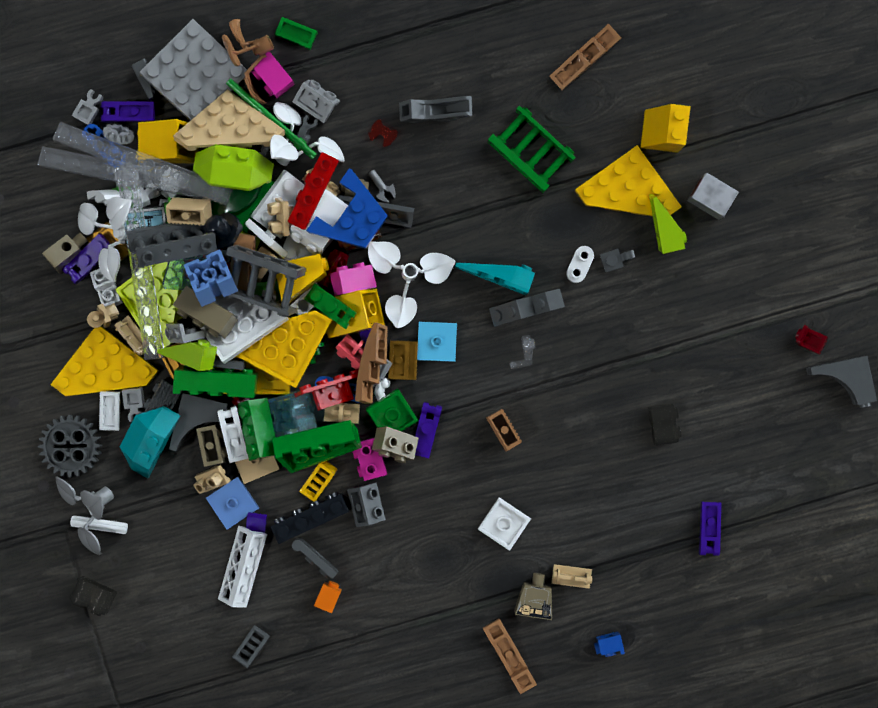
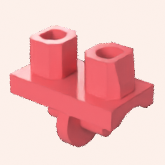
[336,334,365,370]

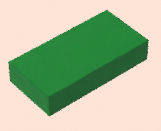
[275,17,318,50]

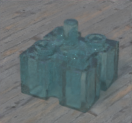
[268,392,317,437]

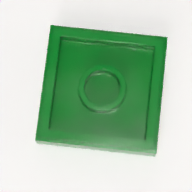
[366,388,419,431]

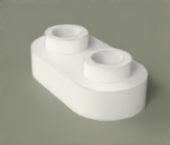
[566,246,594,283]

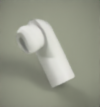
[374,377,390,401]

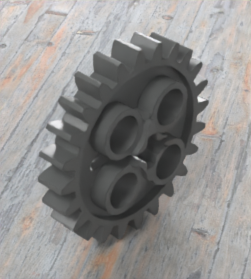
[38,415,102,477]

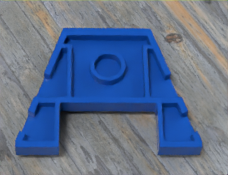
[306,168,388,249]

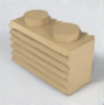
[166,198,212,226]

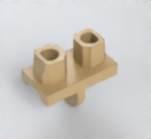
[267,197,293,236]
[87,303,119,329]
[324,403,360,424]
[194,465,231,494]

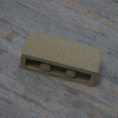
[173,286,238,339]

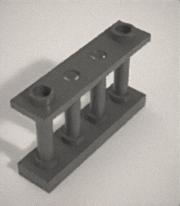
[126,223,217,267]
[226,245,306,317]

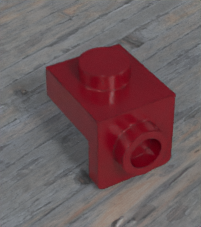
[795,325,828,355]

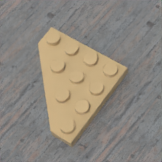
[173,89,285,151]

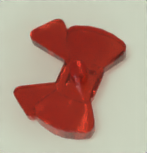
[368,119,398,147]

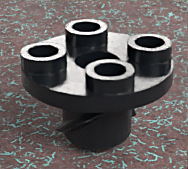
[205,213,243,251]

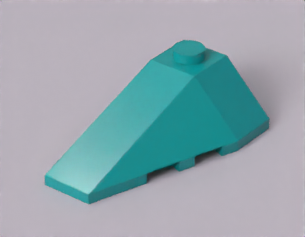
[455,263,535,295]

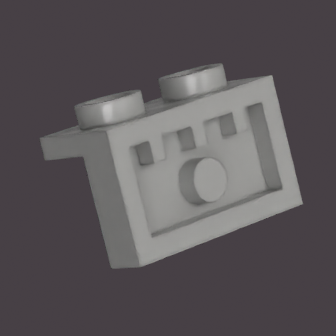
[292,80,340,123]
[165,323,205,343]

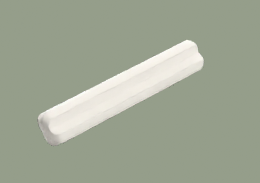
[70,515,128,534]

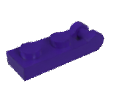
[101,101,155,123]
[62,234,114,284]
[415,402,442,458]
[699,501,721,556]

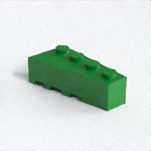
[173,365,258,398]
[272,420,362,473]

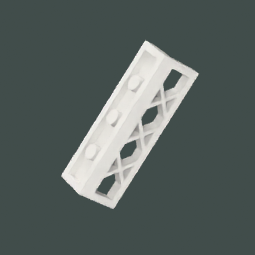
[218,526,267,607]

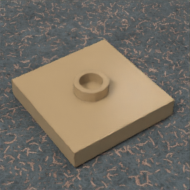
[235,443,280,484]

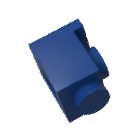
[594,631,625,657]

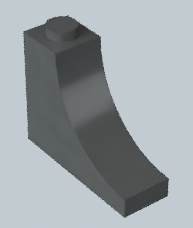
[806,356,877,408]
[169,393,231,451]

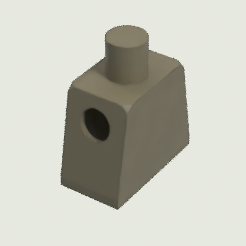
[42,233,88,274]

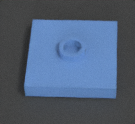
[206,476,259,529]

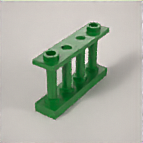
[487,106,576,193]

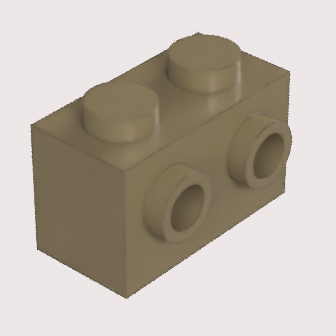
[196,424,228,467]
[372,426,419,463]

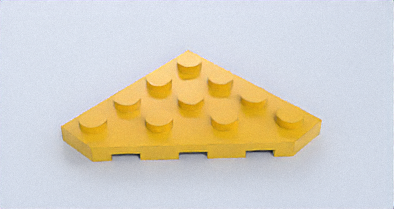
[575,145,682,216]
[237,310,332,388]
[50,326,159,396]

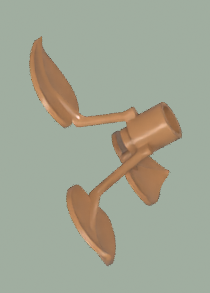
[222,19,274,104]

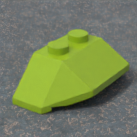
[193,144,274,191]

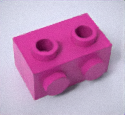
[251,51,295,98]
[330,262,377,296]
[353,438,387,481]

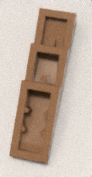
[550,24,622,90]
[355,323,388,404]

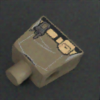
[514,573,552,620]

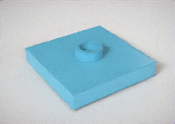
[417,322,457,362]

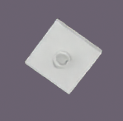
[245,219,289,258]
[478,497,531,551]

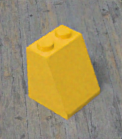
[640,104,691,153]
[137,119,199,163]
[276,254,329,303]
[321,289,385,338]

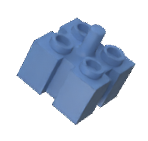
[184,250,238,307]

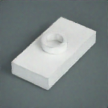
[99,391,120,431]

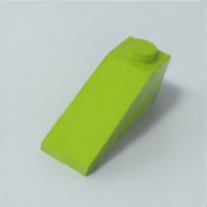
[649,194,687,254]
[157,339,217,371]

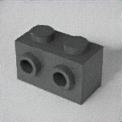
[347,482,386,527]

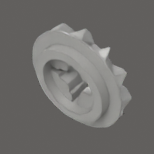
[103,124,134,145]

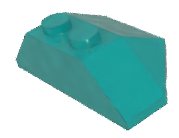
[120,406,181,479]

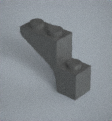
[399,96,472,123]
[489,289,565,327]

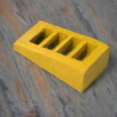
[299,461,338,502]

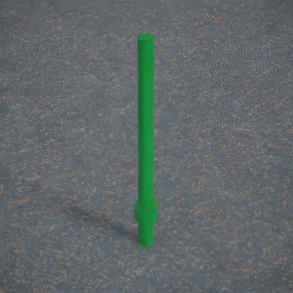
[226,78,317,160]

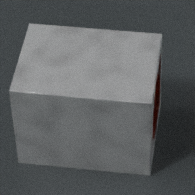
[687,173,739,220]

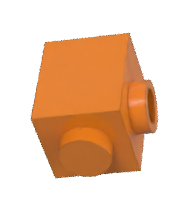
[314,581,342,613]

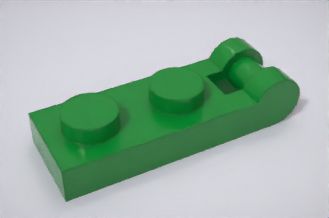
[304,284,357,329]

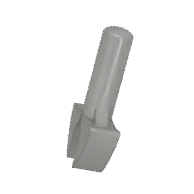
[369,170,396,203]

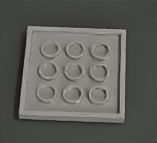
[139,19,247,121]

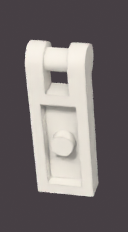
[217,406,248,463]

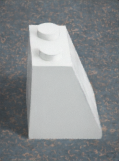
[290,189,348,254]

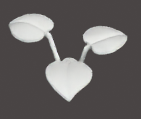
[270,102,344,166]
[78,197,136,282]
[368,241,455,328]

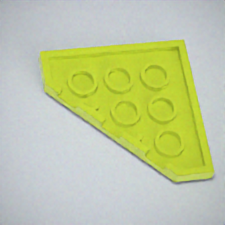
[115,259,185,353]

